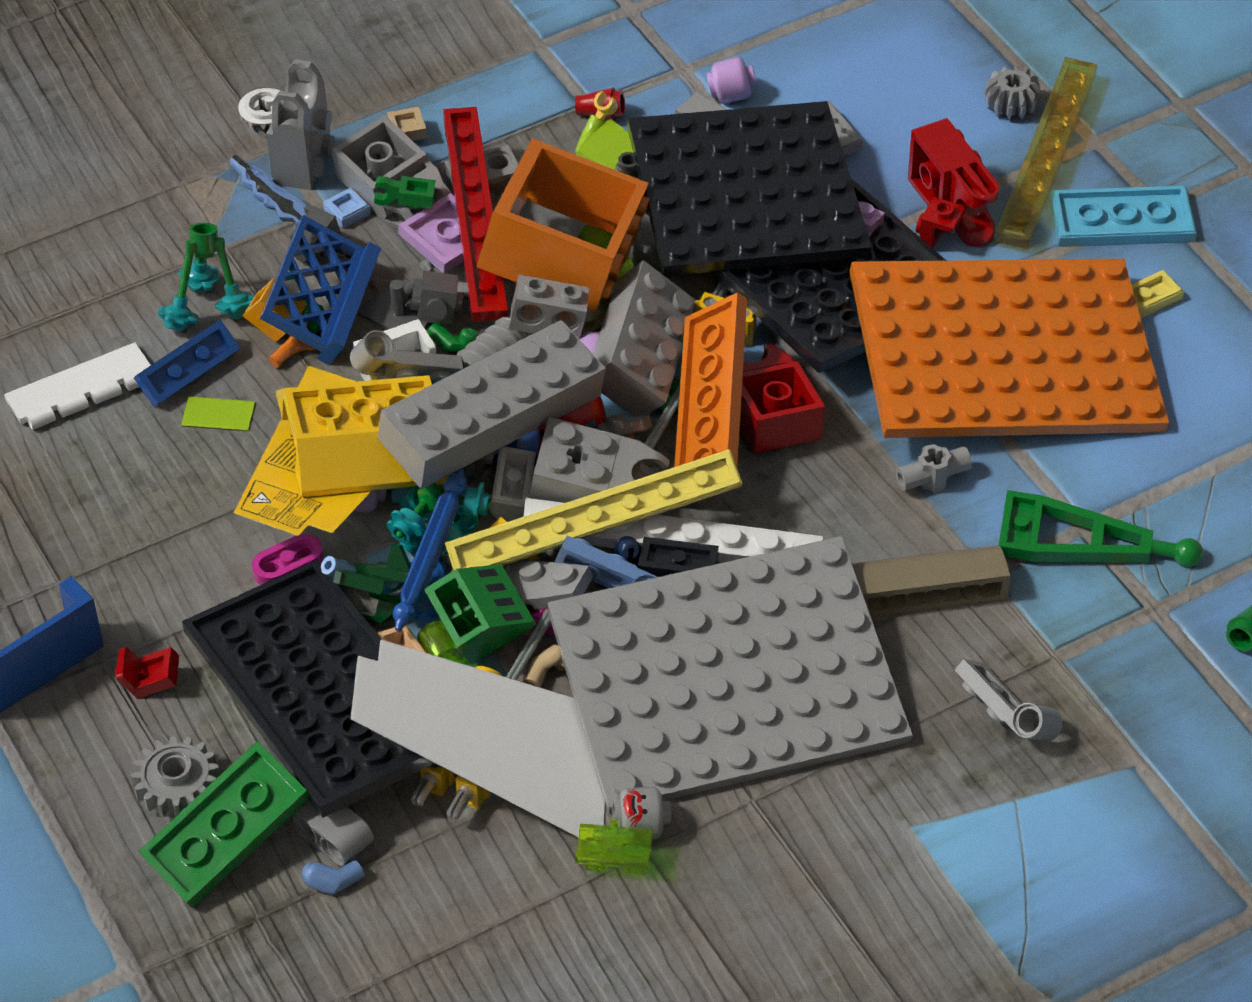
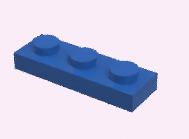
[134,319,241,407]

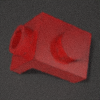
[916,197,965,248]
[115,647,180,699]

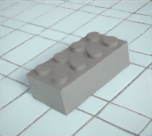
[593,260,696,420]

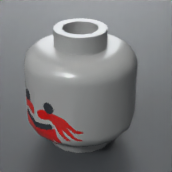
[612,787,671,840]

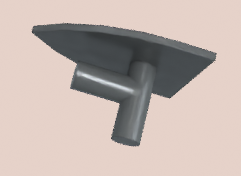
[357,278,431,330]

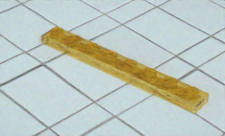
[994,57,1097,250]

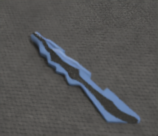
[229,155,352,258]

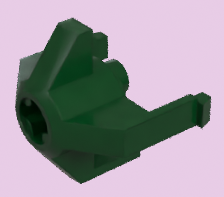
[333,543,411,623]

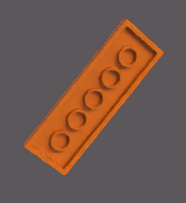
[674,292,747,507]

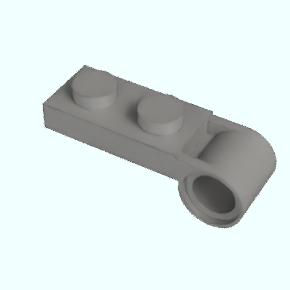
[350,330,463,384]
[954,659,1062,742]

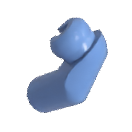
[301,860,365,895]

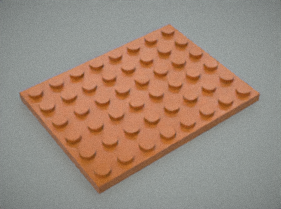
[849,258,1169,438]

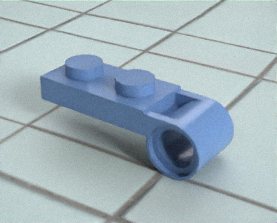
[554,536,657,588]

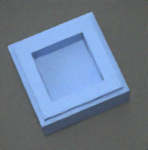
[323,188,371,229]

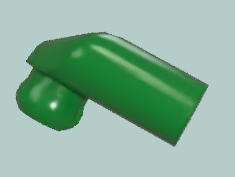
[427,323,479,353]

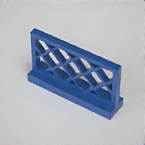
[259,215,381,365]

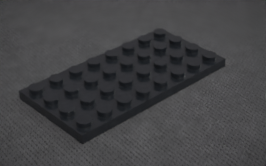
[182,559,435,818]

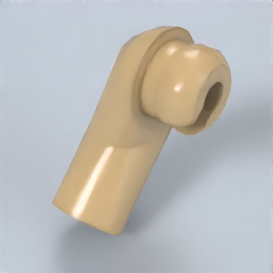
[522,645,565,688]

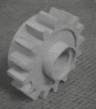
[131,736,220,817]

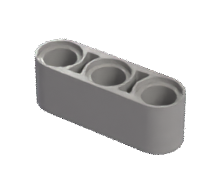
[285,800,374,867]

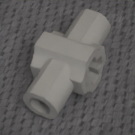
[896,444,972,493]

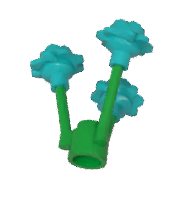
[157,223,255,332]

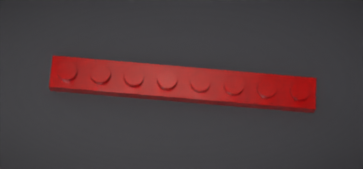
[443,107,508,322]

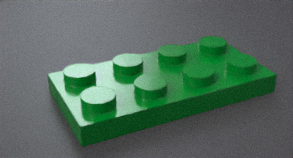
[138,741,309,908]

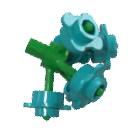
[386,482,492,556]

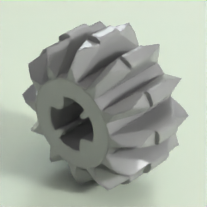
[984,66,1041,120]

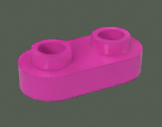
[252,534,324,585]

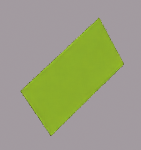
[181,396,255,431]

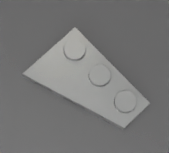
[503,559,593,610]

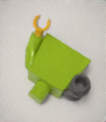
[575,91,640,179]

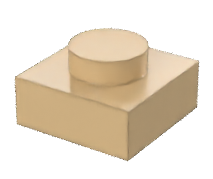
[386,106,427,141]

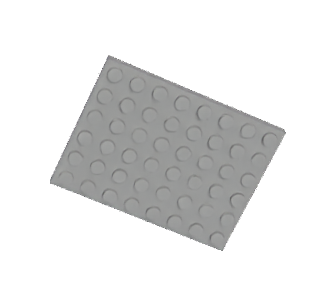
[547,536,913,814]

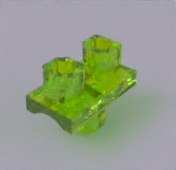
[575,818,652,875]

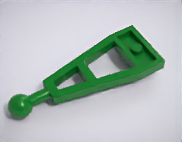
[999,490,1204,568]

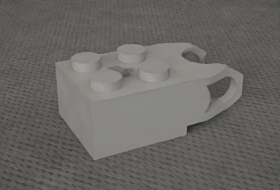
[266,59,335,190]
[331,115,452,229]
[528,417,670,503]

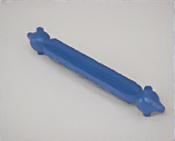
[393,469,467,632]

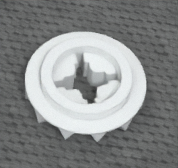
[238,88,280,130]

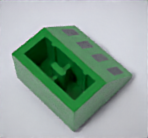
[424,564,537,665]

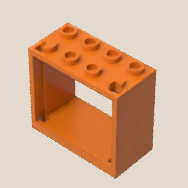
[476,138,650,313]

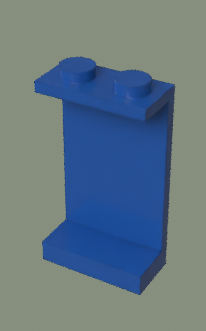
[0,576,104,713]

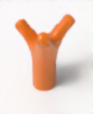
[268,322,316,368]

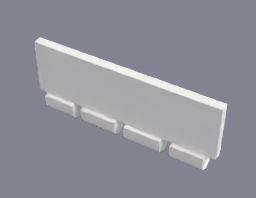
[4,342,151,430]

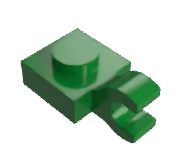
[374,176,436,210]

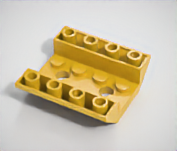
[276,375,449,497]

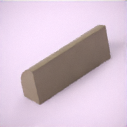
[852,545,1011,617]

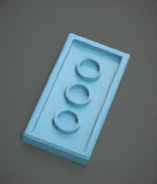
[1050,185,1197,247]

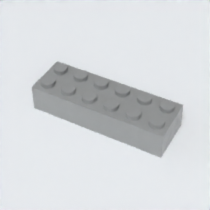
[378,320,606,489]

